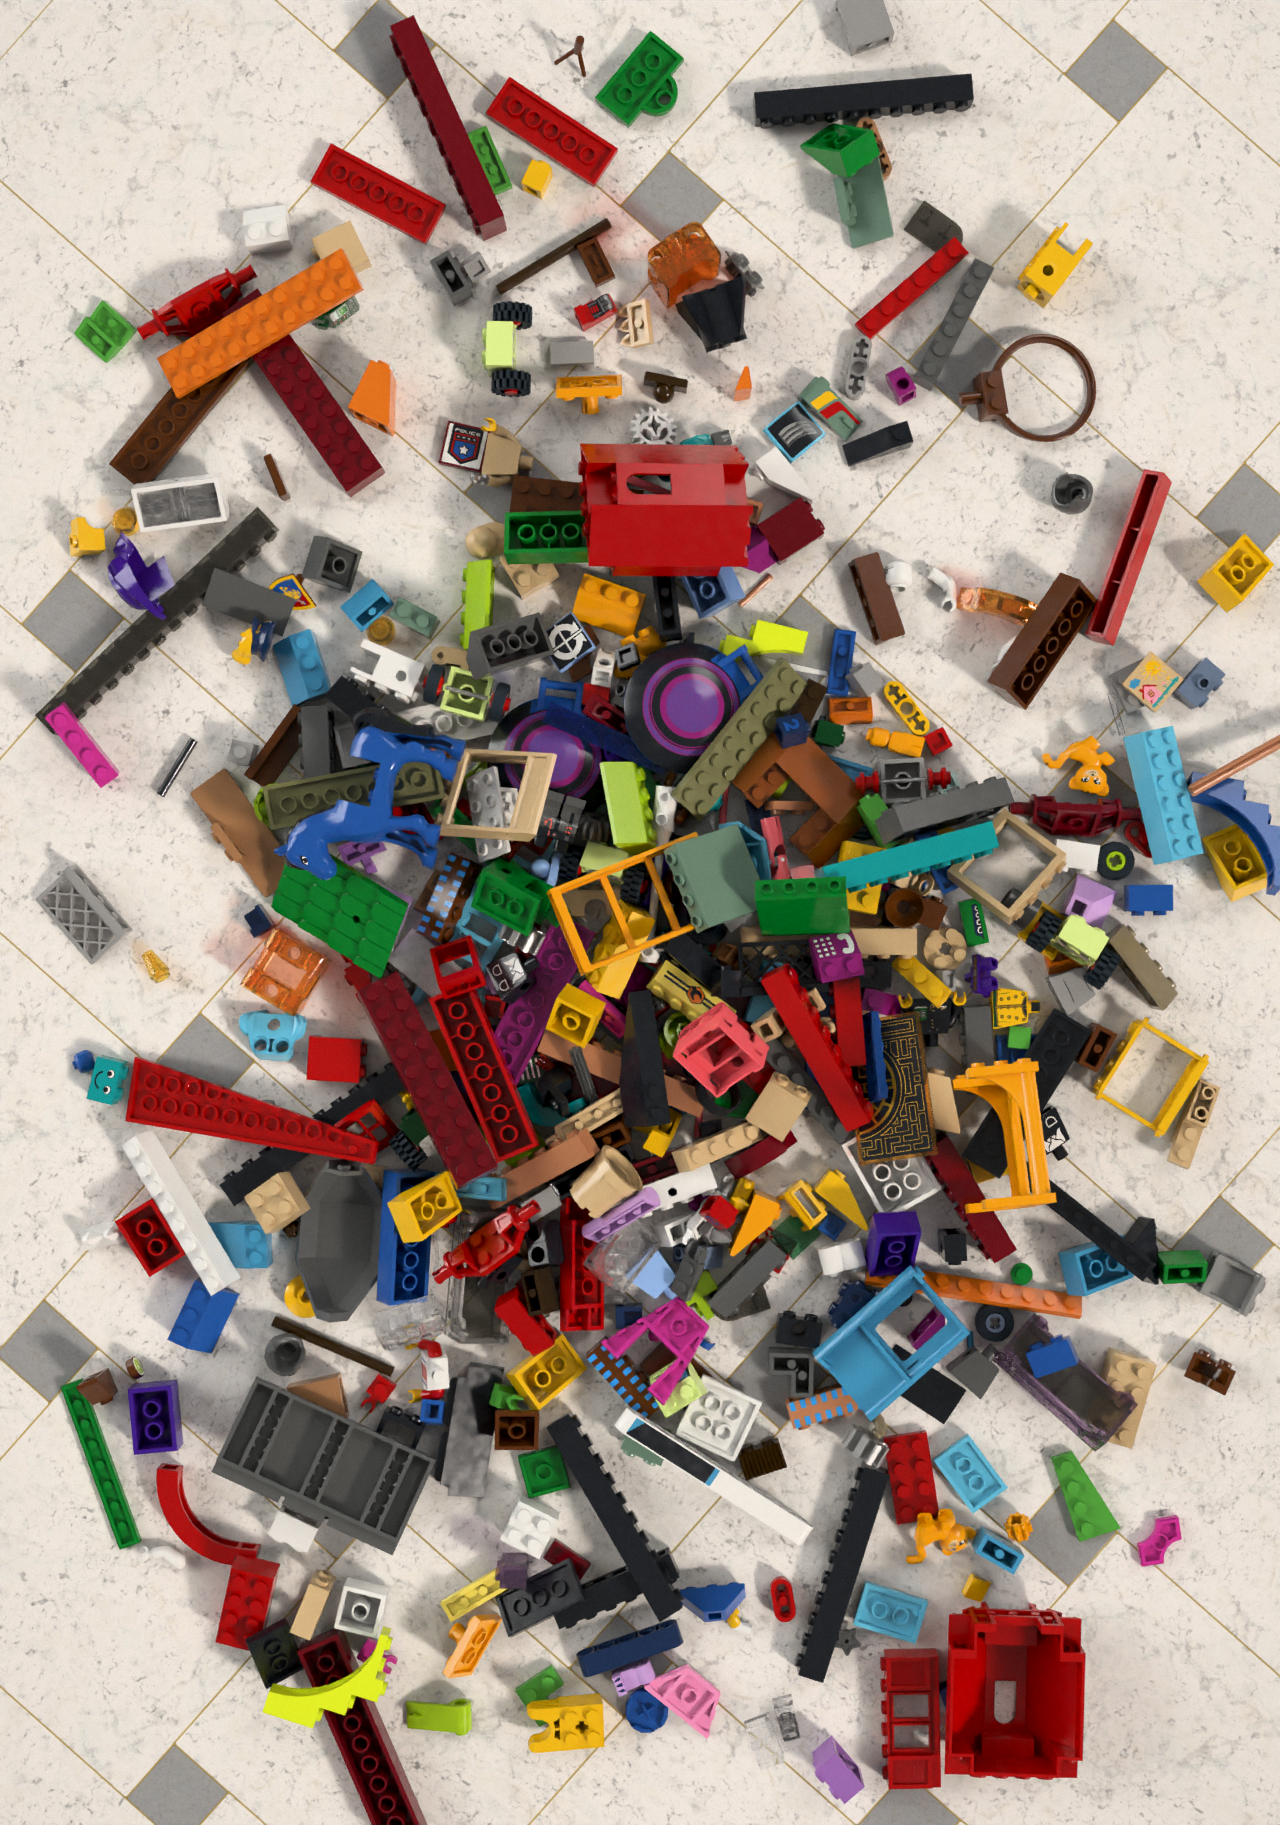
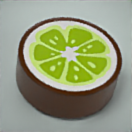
[126,1357,144,1380]

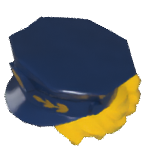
[231,616,276,665]

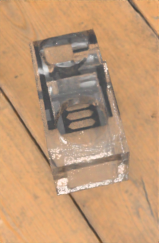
[772,1694,801,1742]

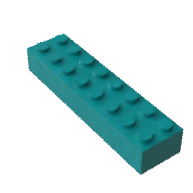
[813,821,999,893]

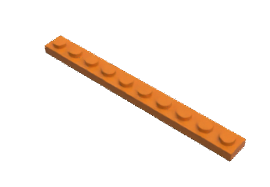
[865,1265,1082,1319]

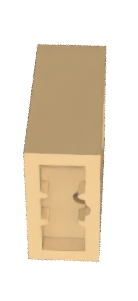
[290,1569,337,1641]

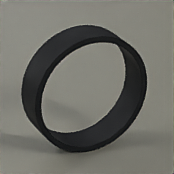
[695,1079,741,1116]

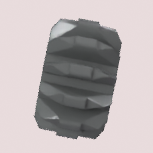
[577,811,612,843]

